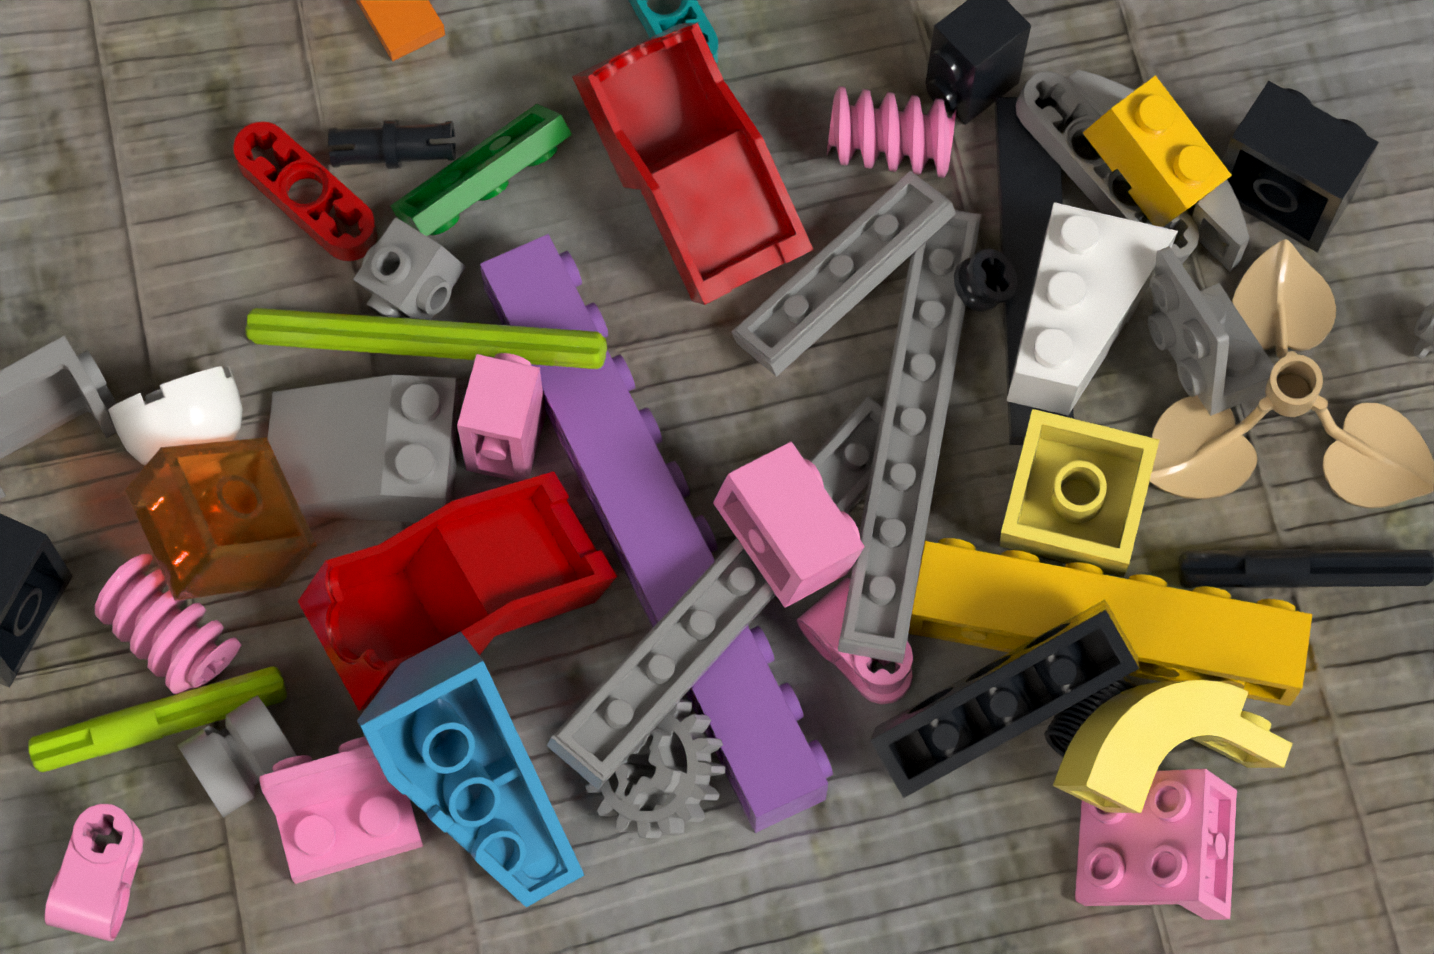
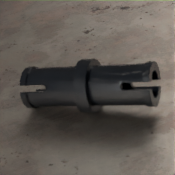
[328,119,456,169]

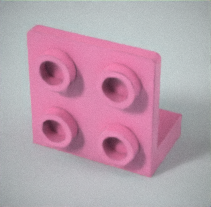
[259,737,423,884]
[1075,769,1237,920]

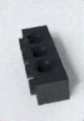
[870,600,1139,798]

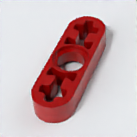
[233,121,378,261]

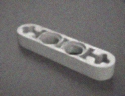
[1015,71,1199,264]

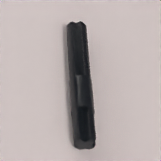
[1178,549,1434,588]

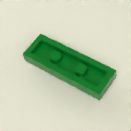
[390,104,572,236]

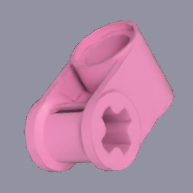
[796,578,913,705]
[45,804,144,942]

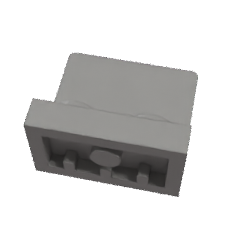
[1147,246,1274,416]

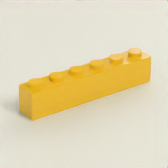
[908,538,1313,706]

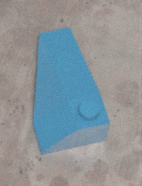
[357,631,585,907]

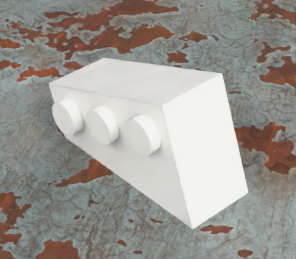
[1007,202,1178,415]

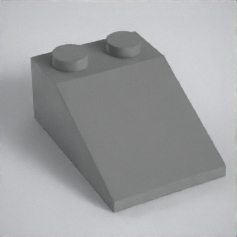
[260,375,462,522]

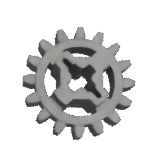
[585,699,725,838]

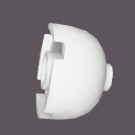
[108,366,243,478]

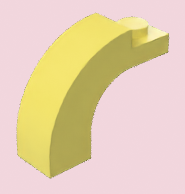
[1053,680,1293,813]

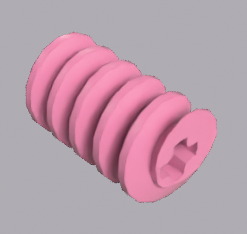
[827,86,956,178]
[95,554,241,694]

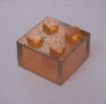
[125,437,317,601]

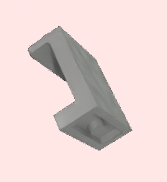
[0,335,117,499]

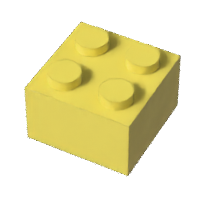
[1000,409,1160,577]

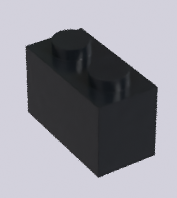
[925,0,1031,125]

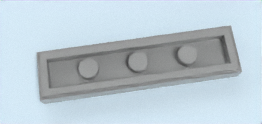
[731,171,956,377]

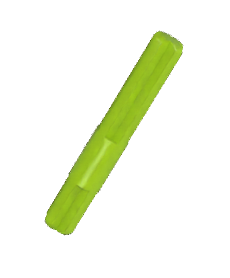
[28,666,287,772]

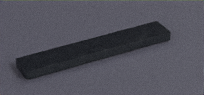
[995,97,1074,445]

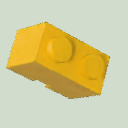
[1082,75,1232,227]

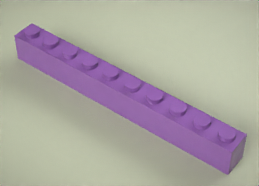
[480,234,833,833]

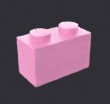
[457,353,546,482]
[713,441,865,608]

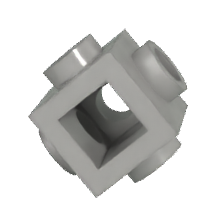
[353,217,466,320]

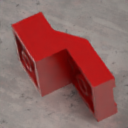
[572,22,814,305]
[297,471,617,711]

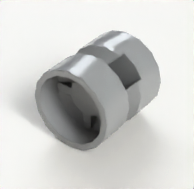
[177,695,296,818]

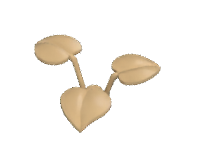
[1149,239,1434,509]

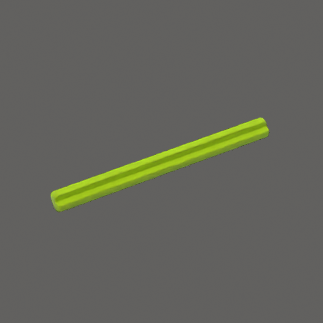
[245,308,607,369]

